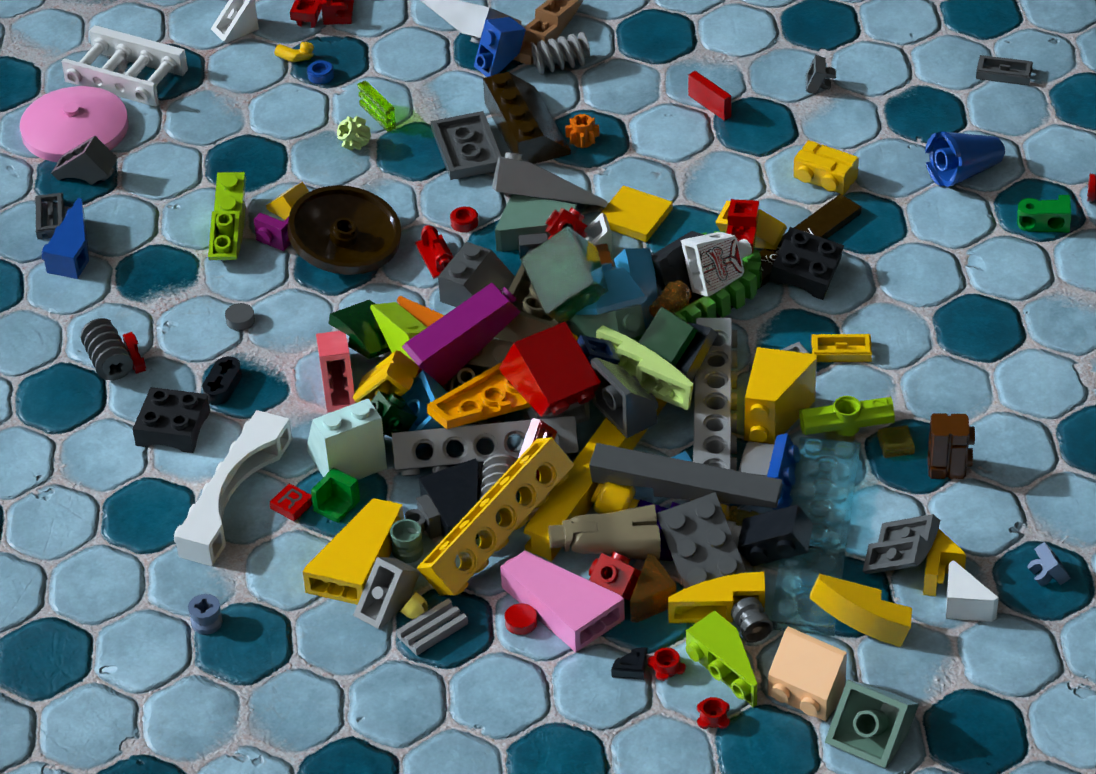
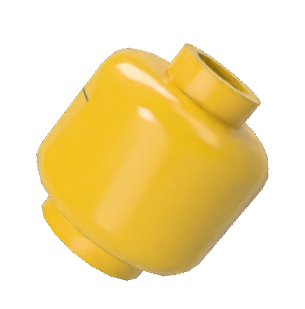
[591,482,639,514]

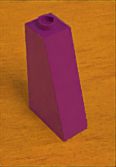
[402,283,521,386]

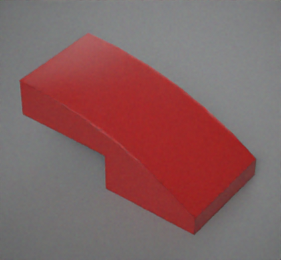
[726,199,760,253]

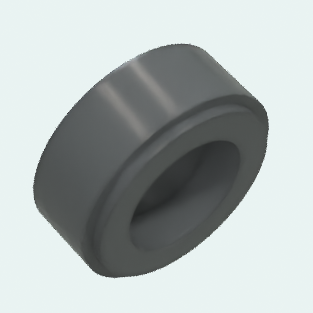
[225,303,255,330]

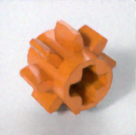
[565,114,599,148]

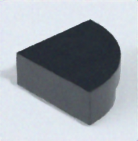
[611,647,648,680]

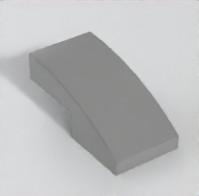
[739,441,774,477]

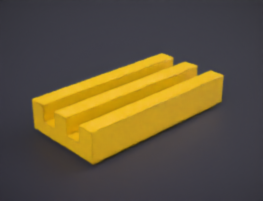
[811,334,872,362]

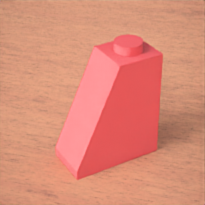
[316,331,356,413]

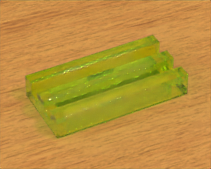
[357,81,396,132]

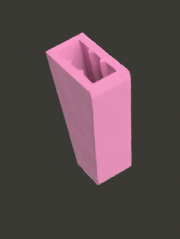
[500,551,625,652]

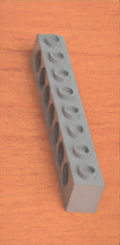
[693,318,737,511]

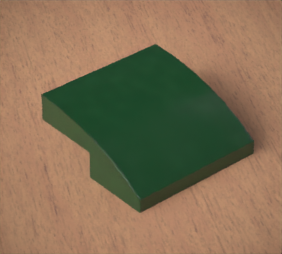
[328,300,391,359]

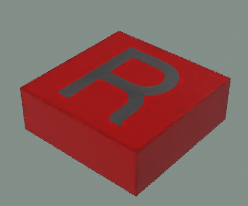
[269,483,313,521]

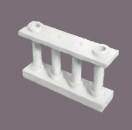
[61,25,188,107]

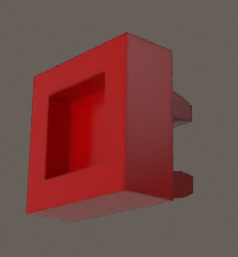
[290,0,322,28]

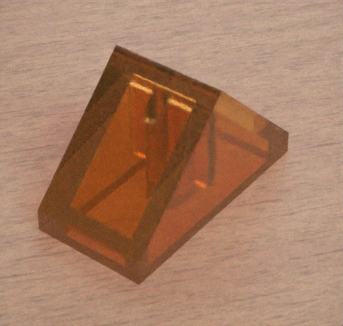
[630,554,676,623]

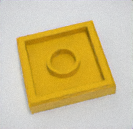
[600,185,673,242]

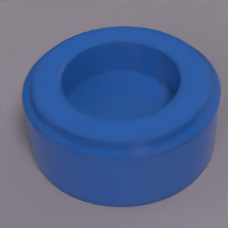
[307,60,334,84]

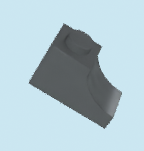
[51,136,118,185]

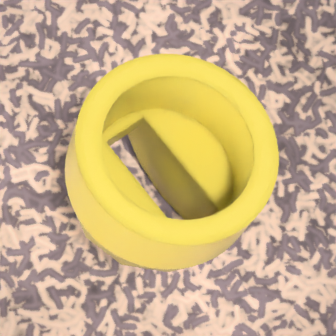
[400,592,428,620]

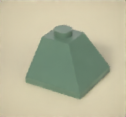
[825,680,919,768]

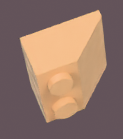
[768,626,847,721]

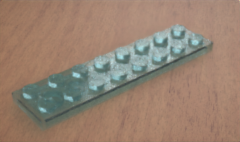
[770,437,861,636]

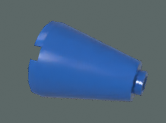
[925,132,1005,187]

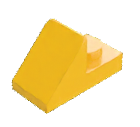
[923,529,966,596]

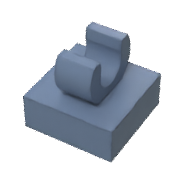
[1027,542,1071,586]

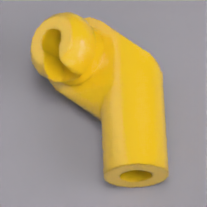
[274,42,314,63]

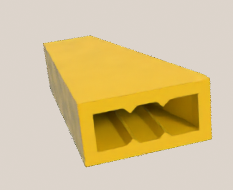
[303,498,404,605]

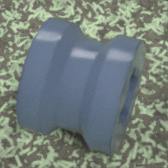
[188,594,223,635]

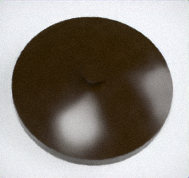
[287,185,401,275]

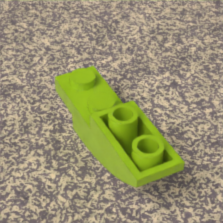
[208,172,246,260]

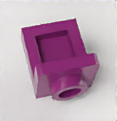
[254,212,291,251]

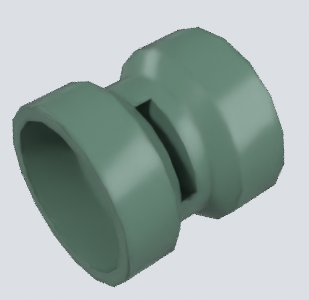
[390,519,423,563]

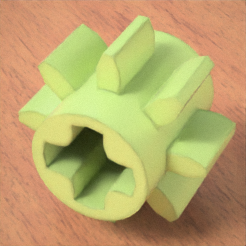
[337,116,371,150]

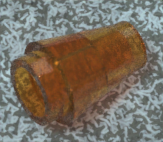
[649,280,692,317]

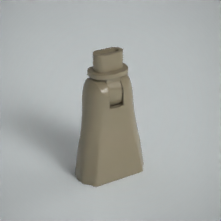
[548,504,661,561]

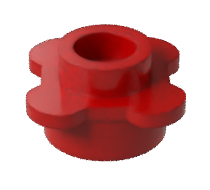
[648,648,686,681]
[697,697,730,729]

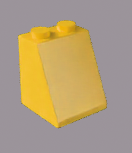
[744,347,817,444]

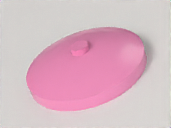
[20,86,129,162]

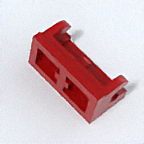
[321,0,354,25]

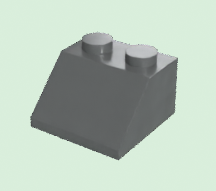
[438,242,515,307]
[591,357,658,438]

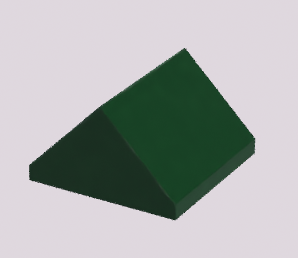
[638,307,698,367]

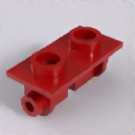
[415,225,453,279]

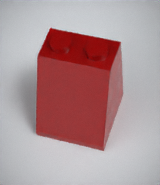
[499,322,601,417]

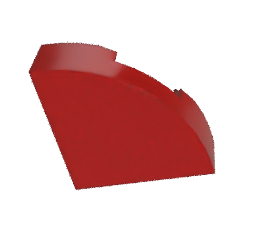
[123,332,146,374]

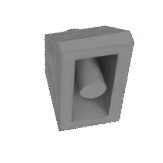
[353,557,420,629]

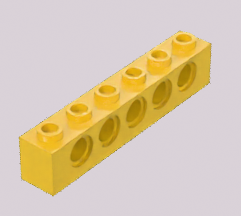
[417,437,574,595]

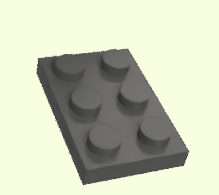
[431,111,502,180]
[656,492,747,589]

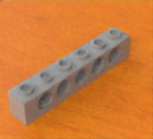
[392,416,579,476]

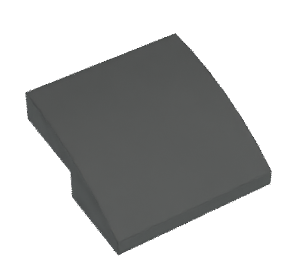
[863,514,941,574]

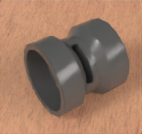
[731,597,773,643]

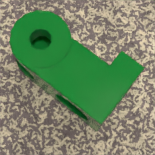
[1017,195,1071,233]

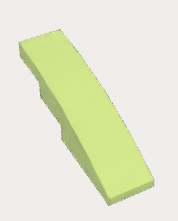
[596,325,694,411]

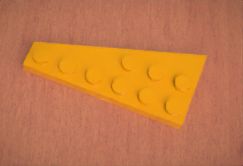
[427,333,579,429]

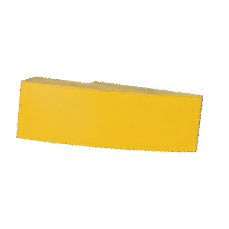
[668,572,765,623]
[810,573,912,647]

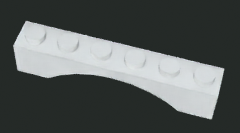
[174,410,292,566]

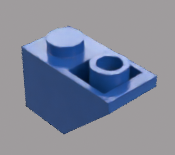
[474,17,526,77]

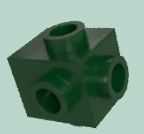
[371,391,418,437]

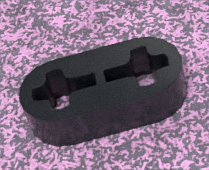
[202,356,242,405]

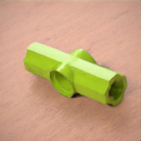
[799,396,895,436]

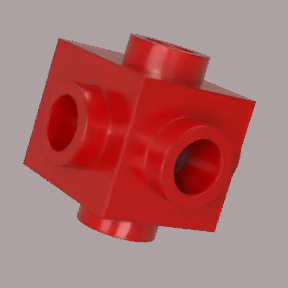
[545,207,587,249]
[589,551,643,601]

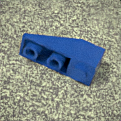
[42,198,89,279]

